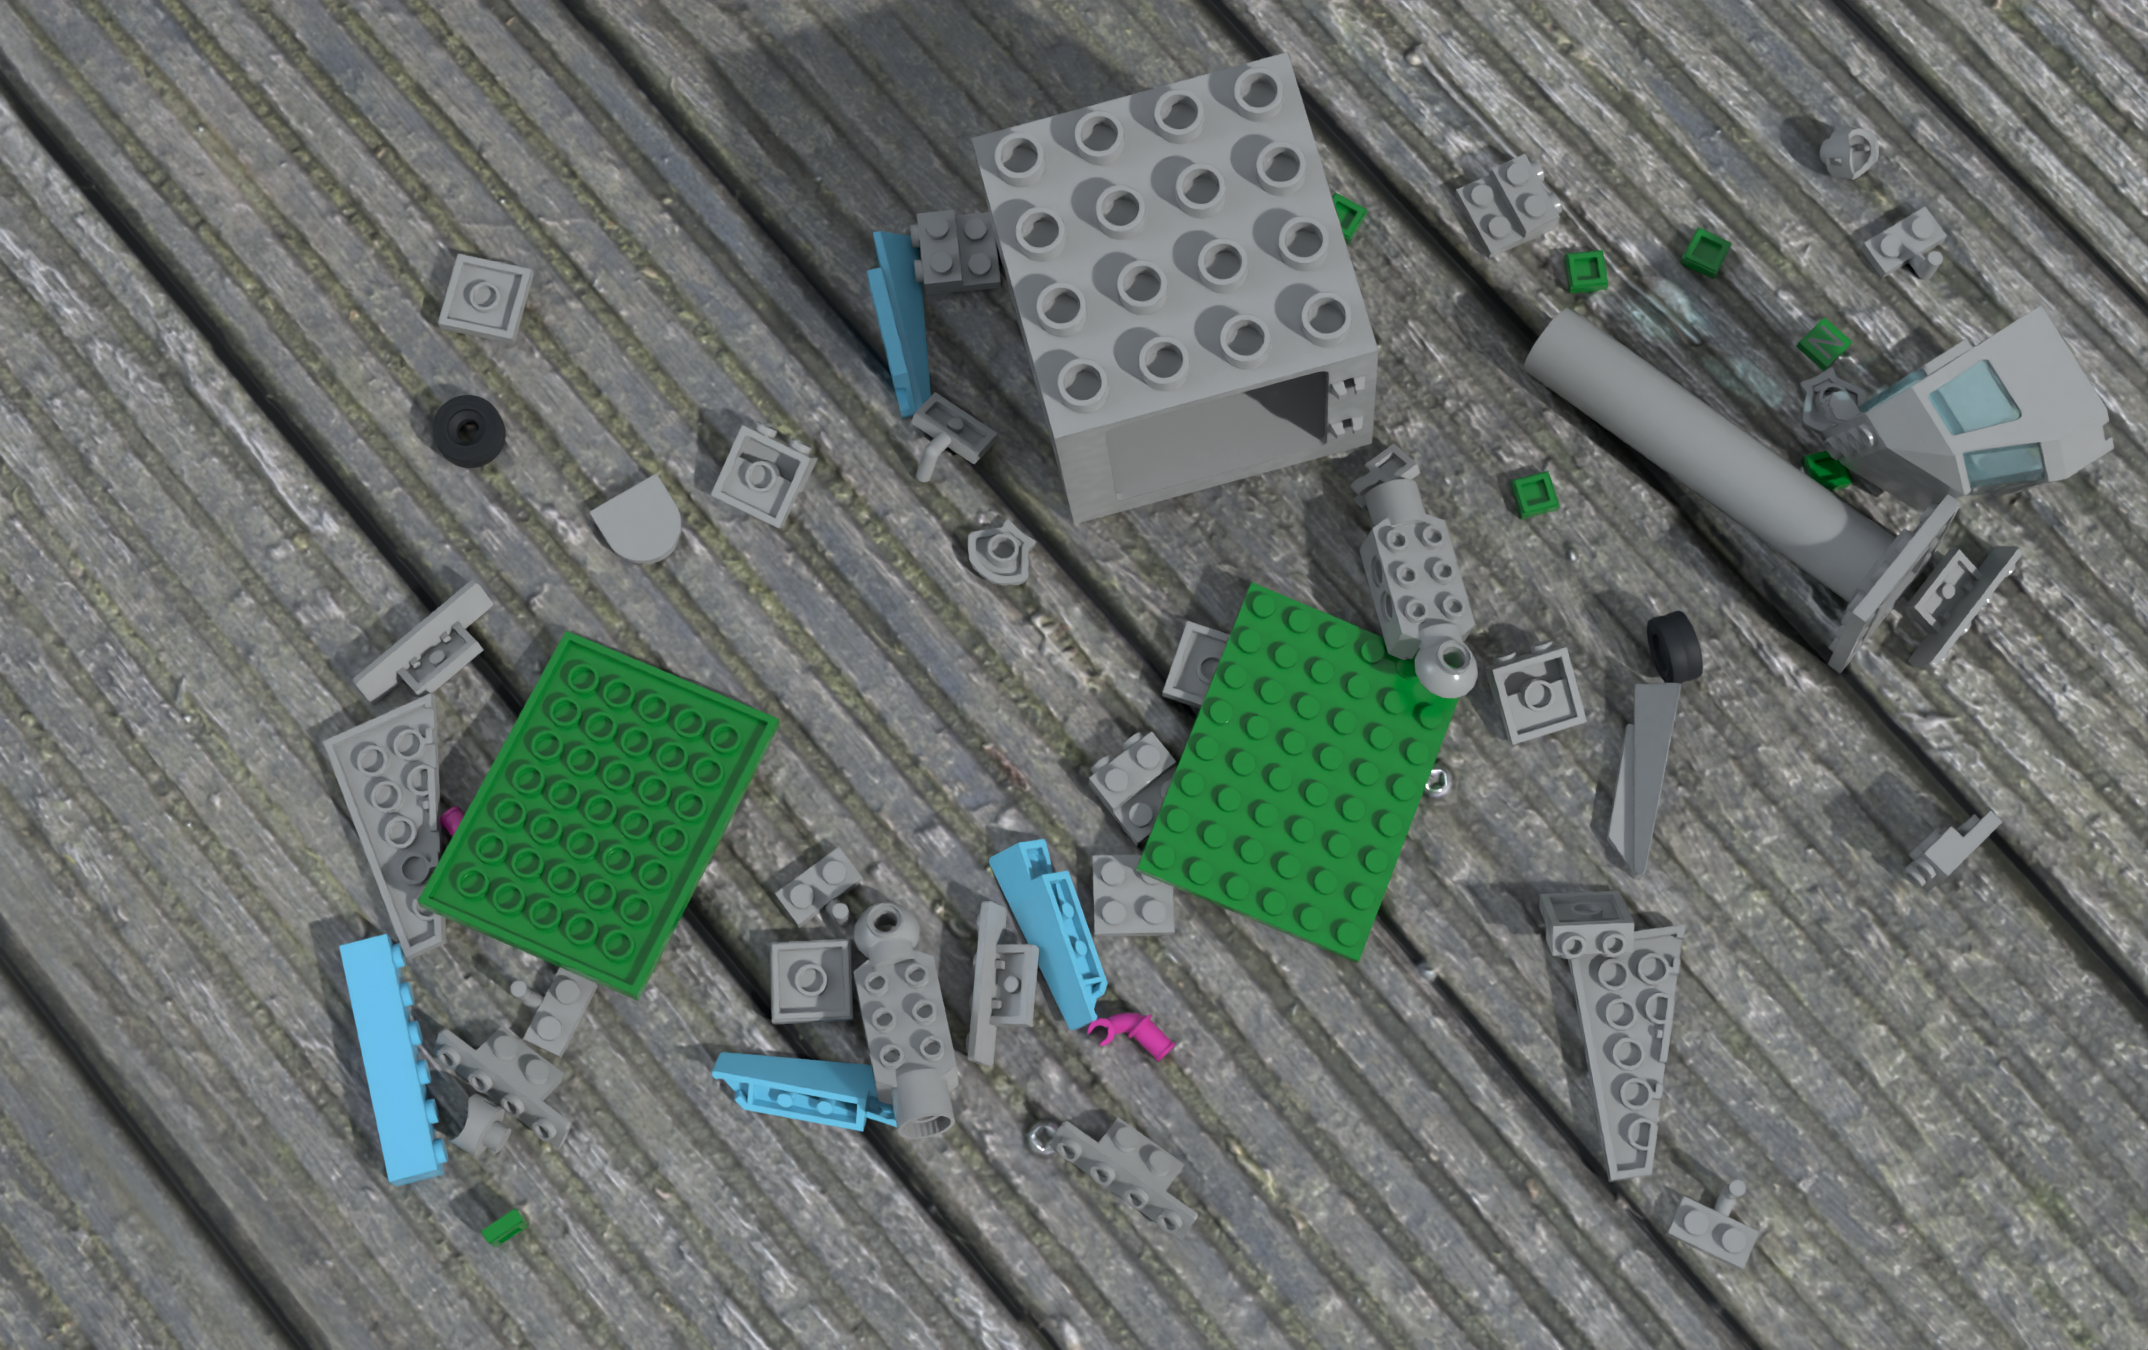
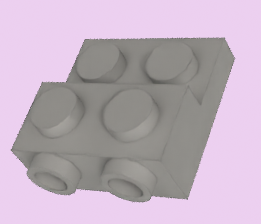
[1454,154,1562,259]
[910,210,1001,296]
[711,421,818,529]
[1485,640,1587,745]
[1089,731,1176,846]
[1903,811,2002,892]
[1539,891,1634,959]

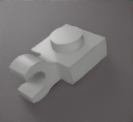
[1350,444,1420,510]

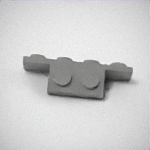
[1905,546,2023,669]
[353,580,493,705]
[966,901,1039,1066]
[433,1026,571,1148]
[1050,1117,1198,1240]

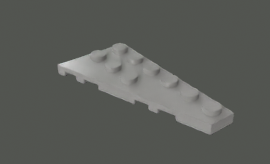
[323,693,447,959]
[1568,924,1686,1182]

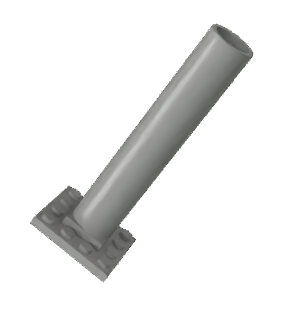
[1524,307,1961,673]

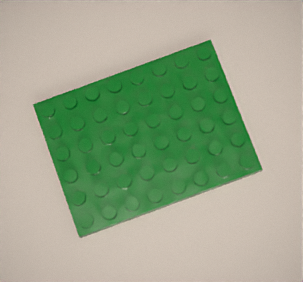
[1135,582,1459,963]
[417,631,780,1001]

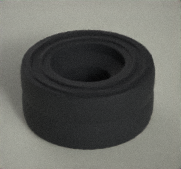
[432,395,506,468]
[1647,611,1703,684]

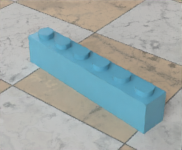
[339,934,448,1187]

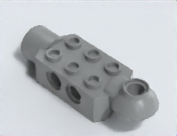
[1359,479,1478,698]
[854,902,959,1139]

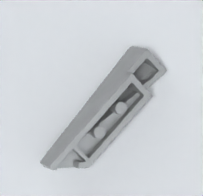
[1606,683,1681,880]

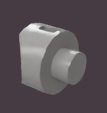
[1820,127,1879,180]
[448,1094,511,1157]

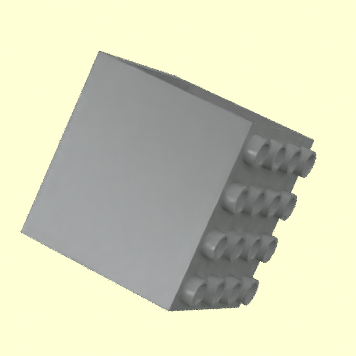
[971,52,1379,524]

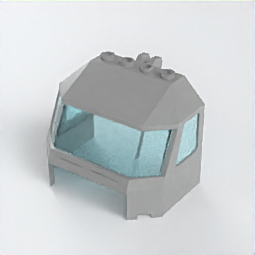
[1819,305,2114,510]

